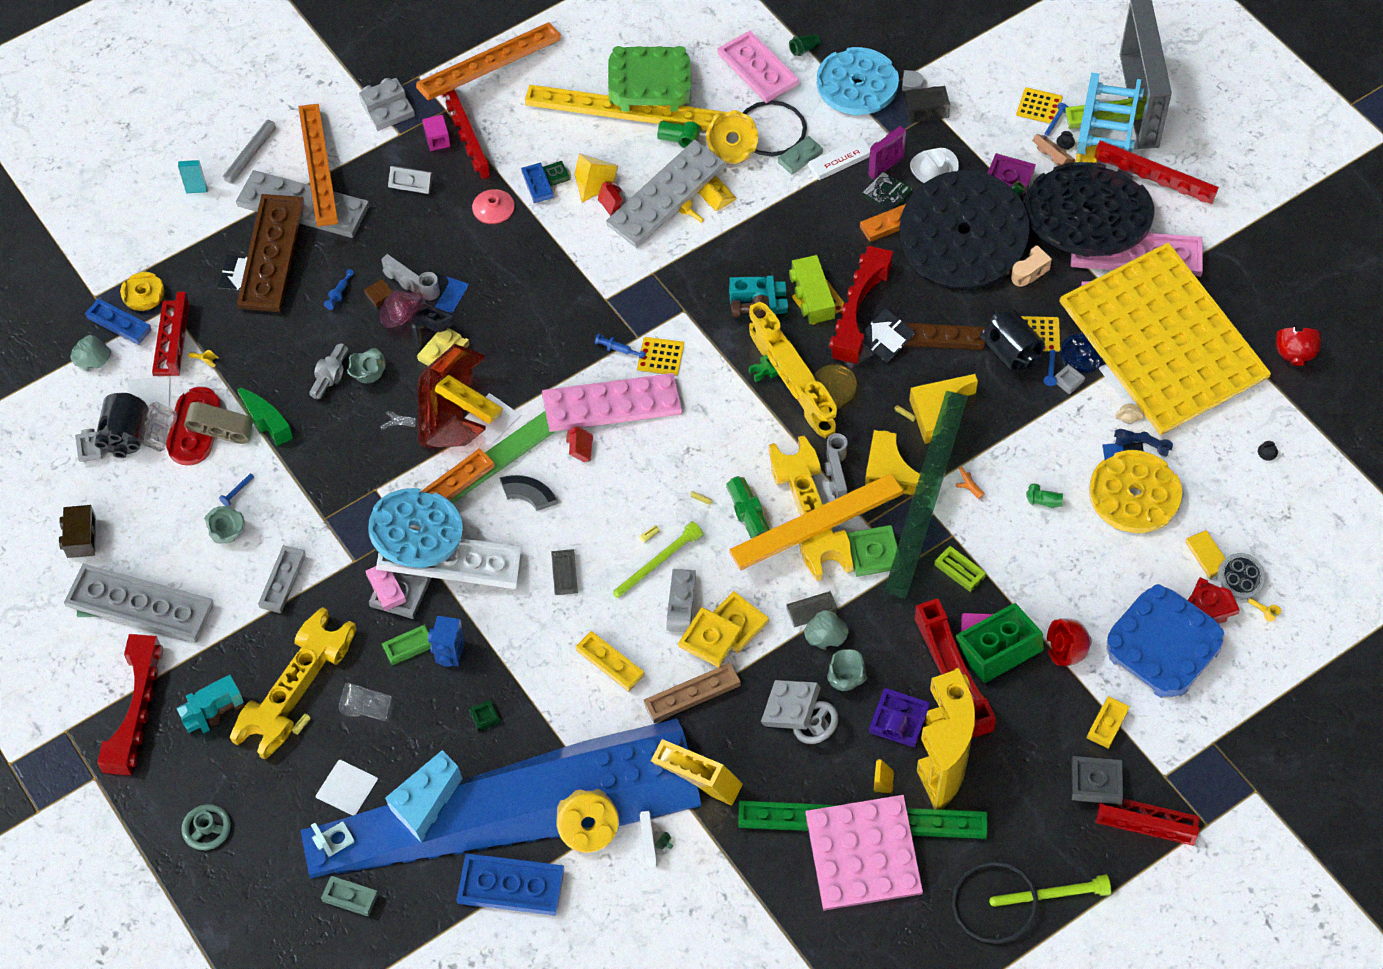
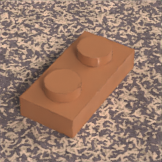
[1032,134,1075,166]

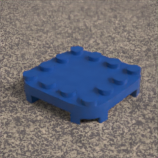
[1106,584,1224,698]

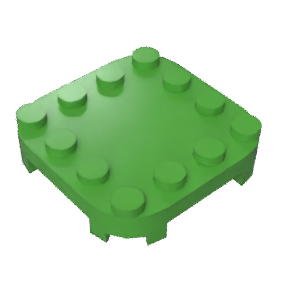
[608,46,691,112]

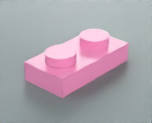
[366,566,406,611]

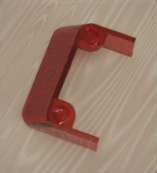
[418,344,486,448]

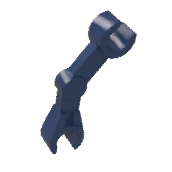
[1114,429,1173,456]

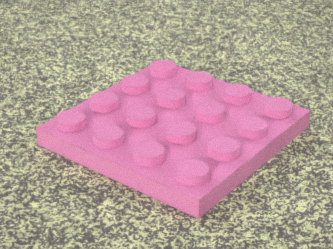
[805,795,923,911]

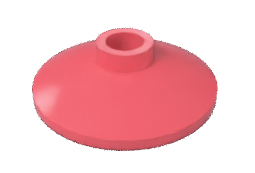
[472,189,515,224]

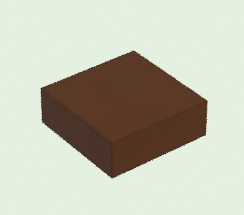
[364,279,395,308]

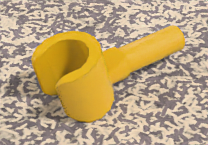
[679,200,704,223]
[188,350,219,367]
[1248,598,1281,622]

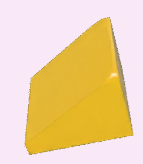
[874,759,894,793]

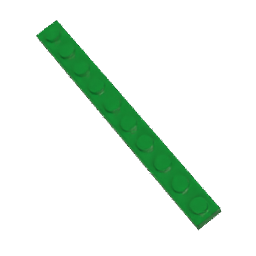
[738,801,987,839]

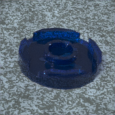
[1060,333,1103,373]

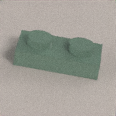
[778,136,823,175]
[321,876,378,917]

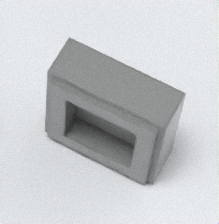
[1054,364,1085,395]

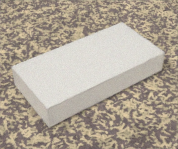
[640,811,656,867]

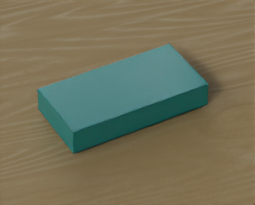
[178,160,207,194]

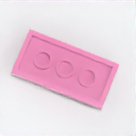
[717,31,799,103]

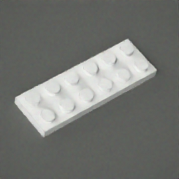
[376,538,521,589]

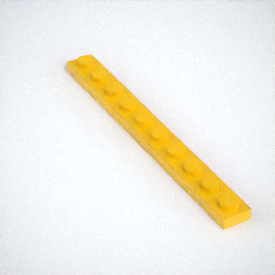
[525,84,727,131]

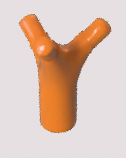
[956,467,985,500]

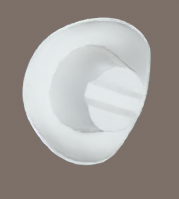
[910,148,958,183]

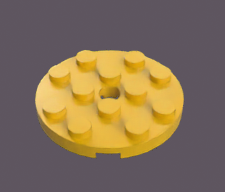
[1089,450,1182,533]

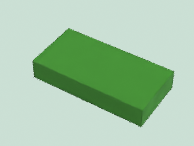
[382,624,431,666]

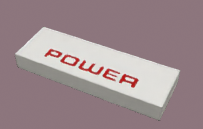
[808,137,870,180]

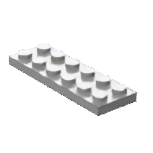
[606,139,725,248]
[236,170,369,238]
[64,563,214,643]

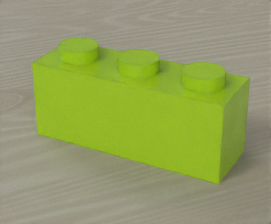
[789,255,835,324]

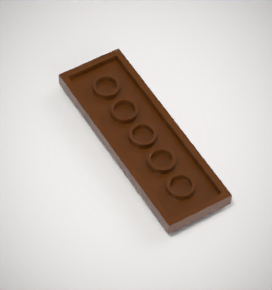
[237,194,305,312]

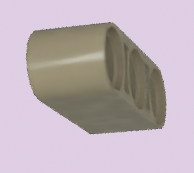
[184,402,253,444]

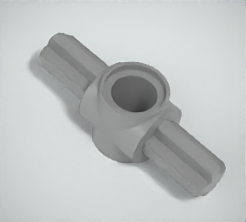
[309,343,348,400]

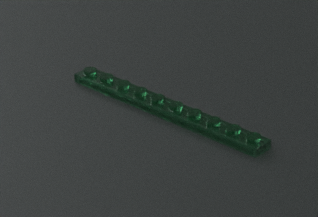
[884,391,968,599]

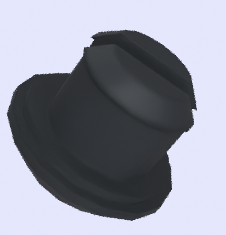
[1056,131,1075,149]
[1257,441,1278,461]

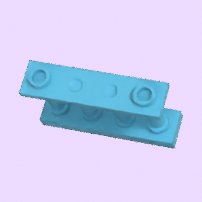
[1077,73,1144,154]

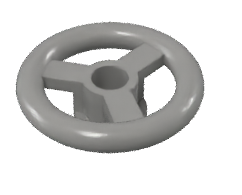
[793,701,838,744]

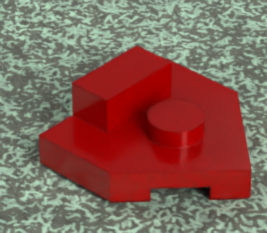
[1188,577,1240,624]

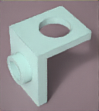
[311,822,355,857]

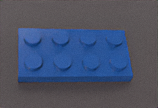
[457,854,565,916]

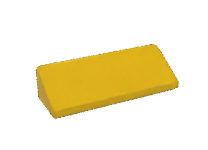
[698,176,736,211]

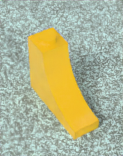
[909,374,978,444]
[865,430,935,498]
[651,739,743,806]

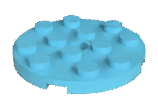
[816,47,899,116]
[368,488,463,568]

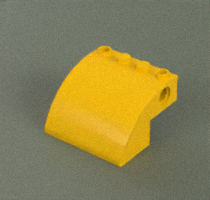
[917,668,975,810]

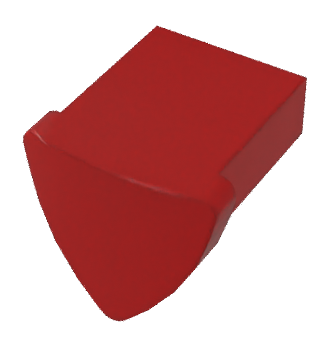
[598,181,623,216]
[566,427,593,462]

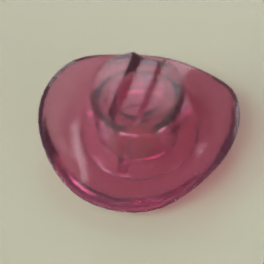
[380,290,423,328]

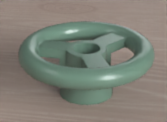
[182,804,231,850]

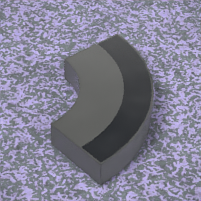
[500,475,557,511]

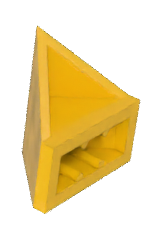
[574,153,619,203]

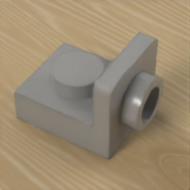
[75,429,103,462]

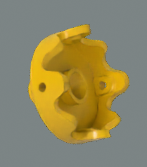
[706,110,759,164]
[556,789,619,853]

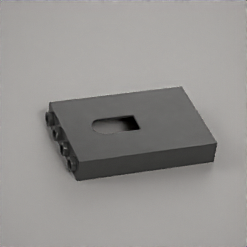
[1119,0,1172,149]

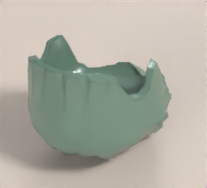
[70,335,111,372]
[347,348,386,384]
[204,506,244,544]
[804,610,849,650]
[827,649,868,691]

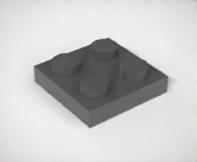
[1072,756,1123,805]

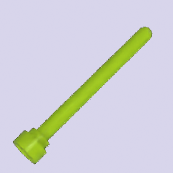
[613,521,703,598]
[989,874,1111,907]

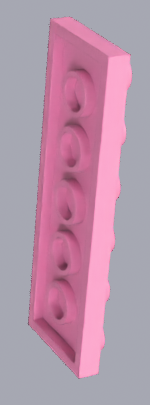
[1071,233,1203,277]
[542,373,682,432]

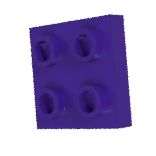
[869,688,930,748]

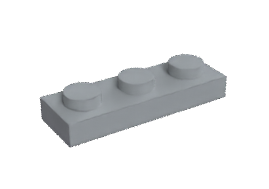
[258,545,306,613]

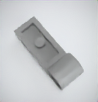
[381,254,440,300]
[825,433,847,499]
[666,569,696,632]

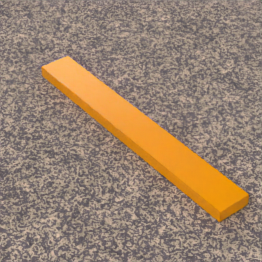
[729,473,903,571]

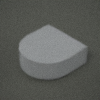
[902,70,924,92]

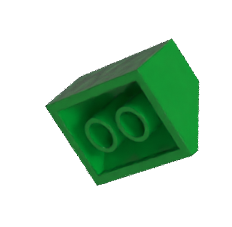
[956,603,1043,683]

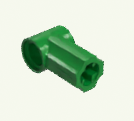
[657,121,701,148]

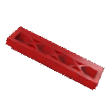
[152,292,190,376]
[1096,799,1200,846]

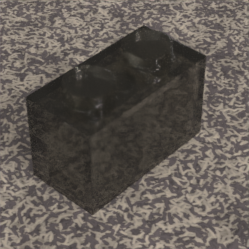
[903,86,950,123]

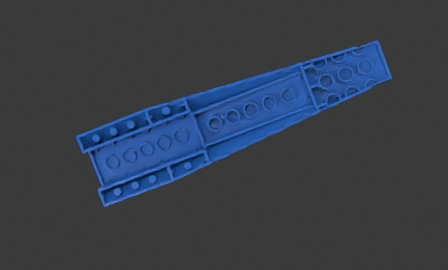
[301,719,701,879]

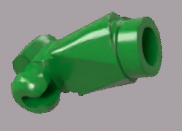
[1026,484,1063,509]

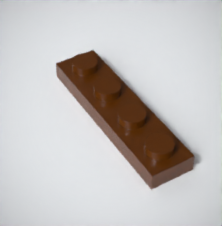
[904,323,985,350]

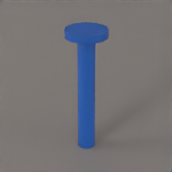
[1044,103,1068,136]
[1044,350,1057,386]
[219,473,254,506]

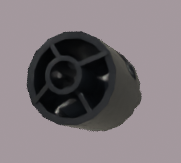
[980,310,1045,373]
[95,393,148,458]

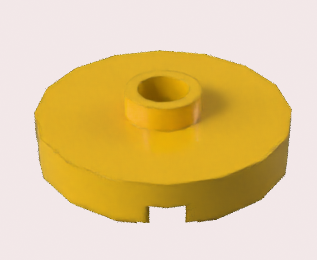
[120,272,165,311]

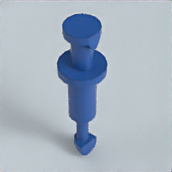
[324,269,354,310]
[595,334,646,358]

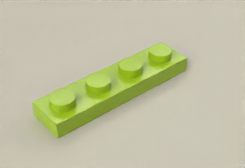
[1065,96,1147,129]

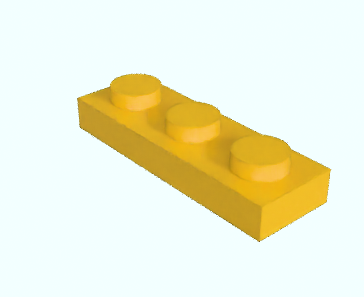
[435,375,503,424]
[575,631,645,692]

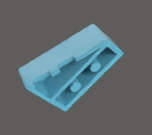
[385,750,463,843]

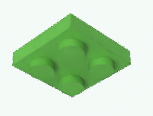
[846,525,902,577]

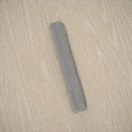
[223,119,276,184]

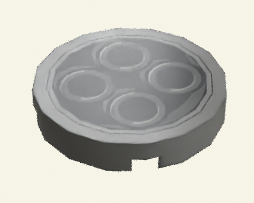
[1217,553,1265,600]

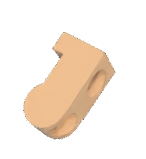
[1011,245,1052,287]

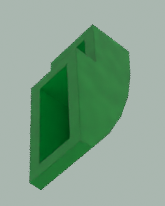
[237,388,293,446]

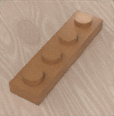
[644,663,741,723]

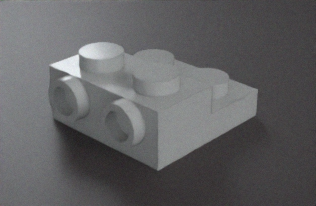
[359,78,415,131]

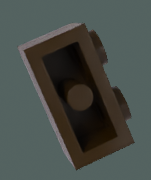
[59,505,96,558]

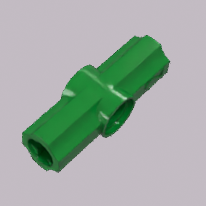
[726,476,770,539]

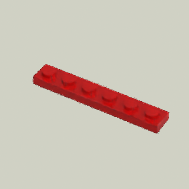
[441,89,490,179]
[1094,140,1219,204]

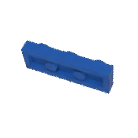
[85,298,152,345]

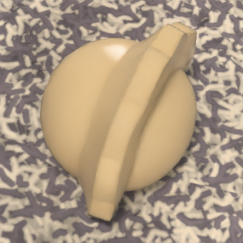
[1115,404,1144,423]

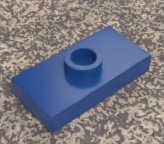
[521,162,554,203]

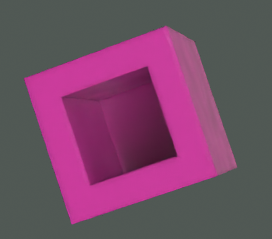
[422,115,450,151]

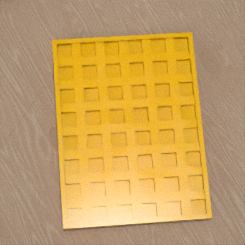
[1059,242,1271,436]

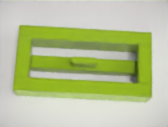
[935,546,986,592]

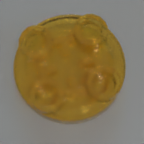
[814,364,857,408]

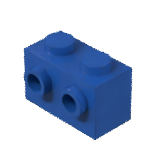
[428,616,465,667]

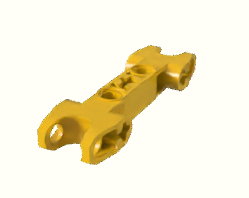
[749,302,837,438]
[768,436,853,581]
[230,607,356,759]

